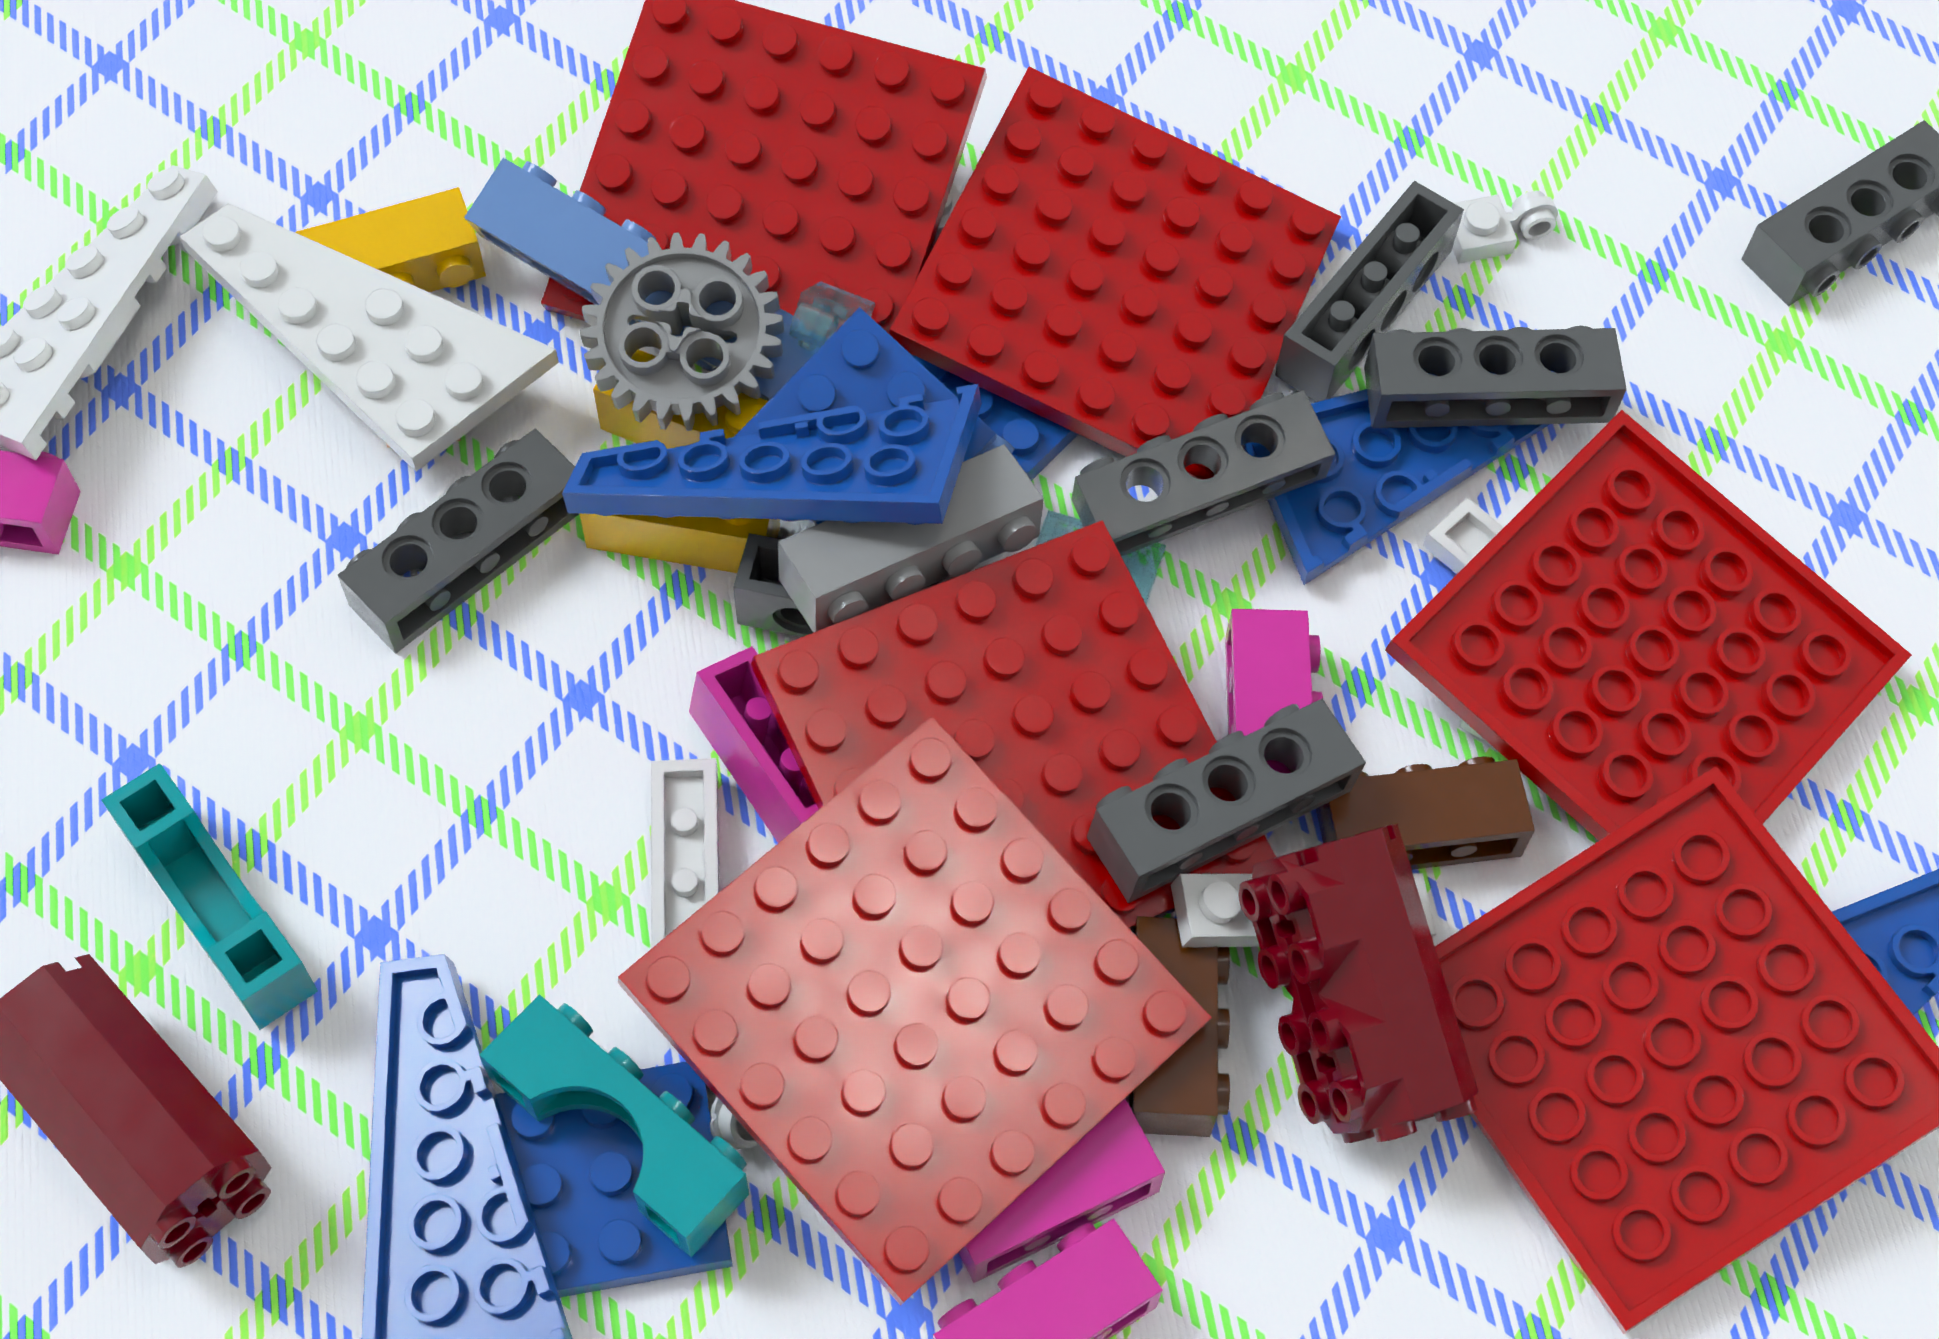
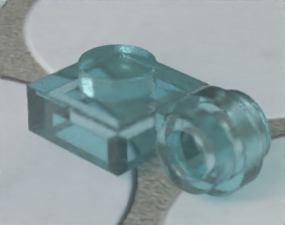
[789,281,875,351]

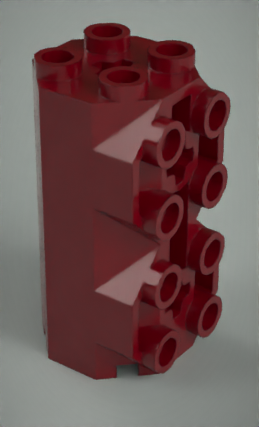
[1238,823,1478,1143]
[0,954,272,1268]

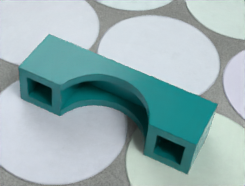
[101,763,318,1030]
[479,994,749,1257]

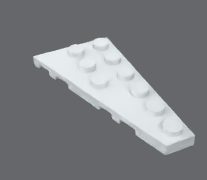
[0,165,218,460]
[180,203,559,472]

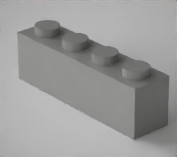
[778,444,1044,633]

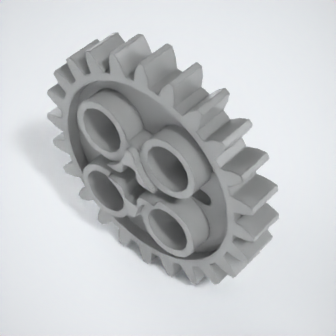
[580,232,784,431]

